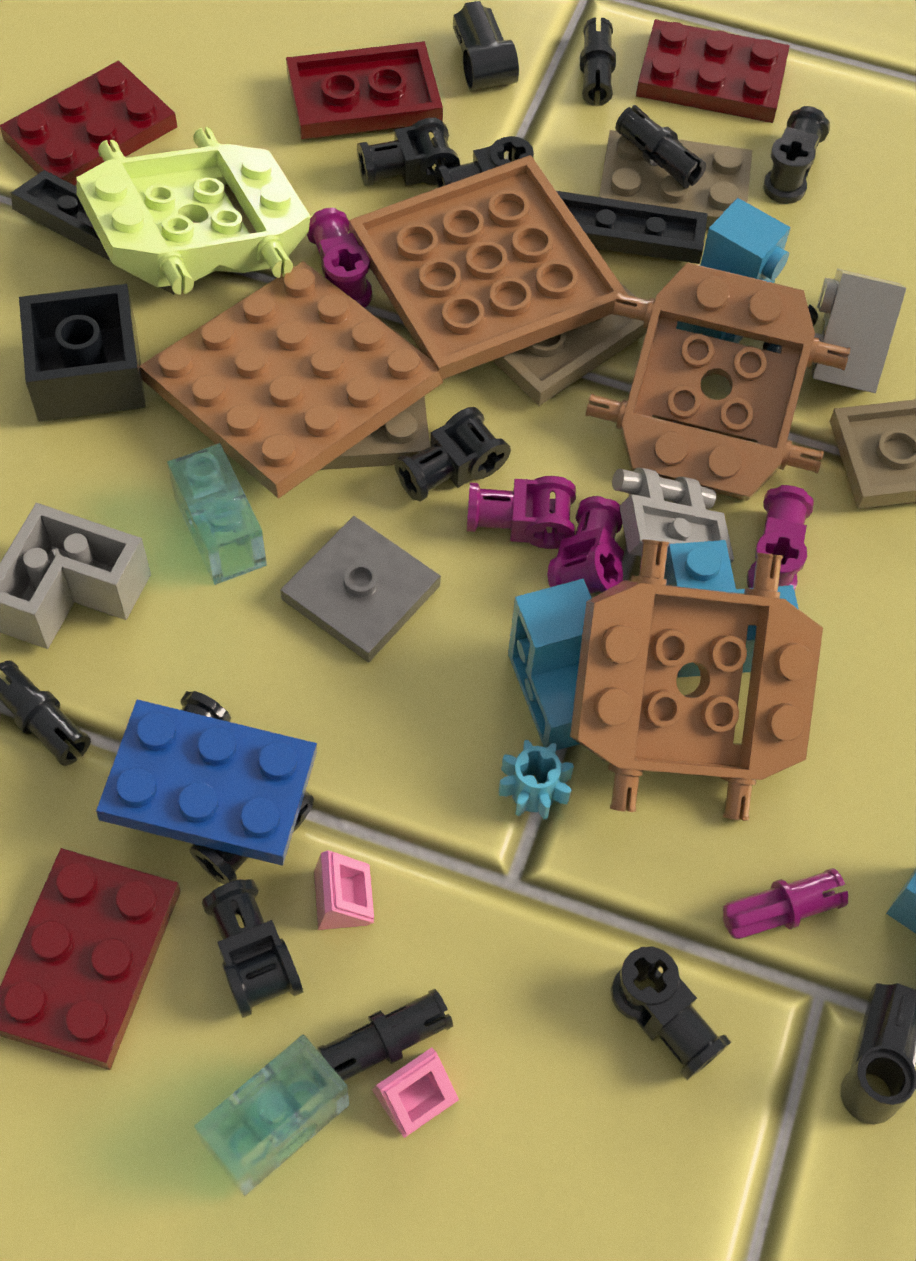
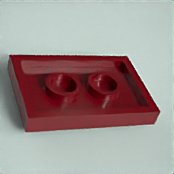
[636,19,790,123]
[286,41,443,139]
[0,60,177,186]
[0,848,181,1070]

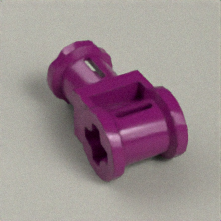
[307,208,373,308]
[466,476,577,549]
[747,485,814,591]
[547,496,624,594]

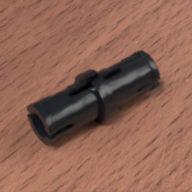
[580,17,616,106]
[615,105,706,189]
[0,660,91,766]
[317,988,453,1087]

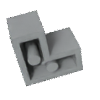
[811,269,906,393]
[0,503,151,649]

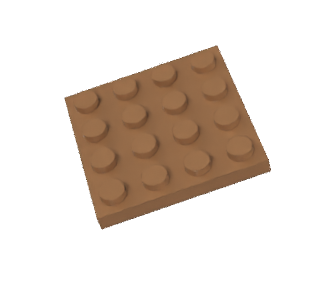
[349,155,628,380]
[140,261,443,499]

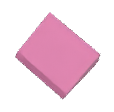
[314,850,374,930]
[372,1047,459,1138]

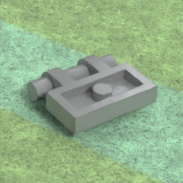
[612,468,734,563]

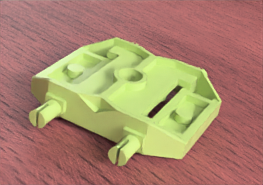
[76,127,310,295]

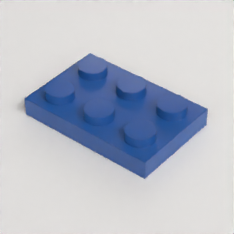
[96,699,317,866]

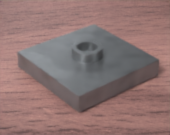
[280,516,441,663]

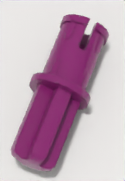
[722,868,848,939]

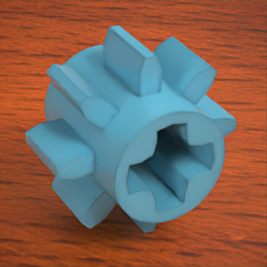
[498,740,574,819]

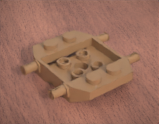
[585,263,850,501]
[570,539,823,821]

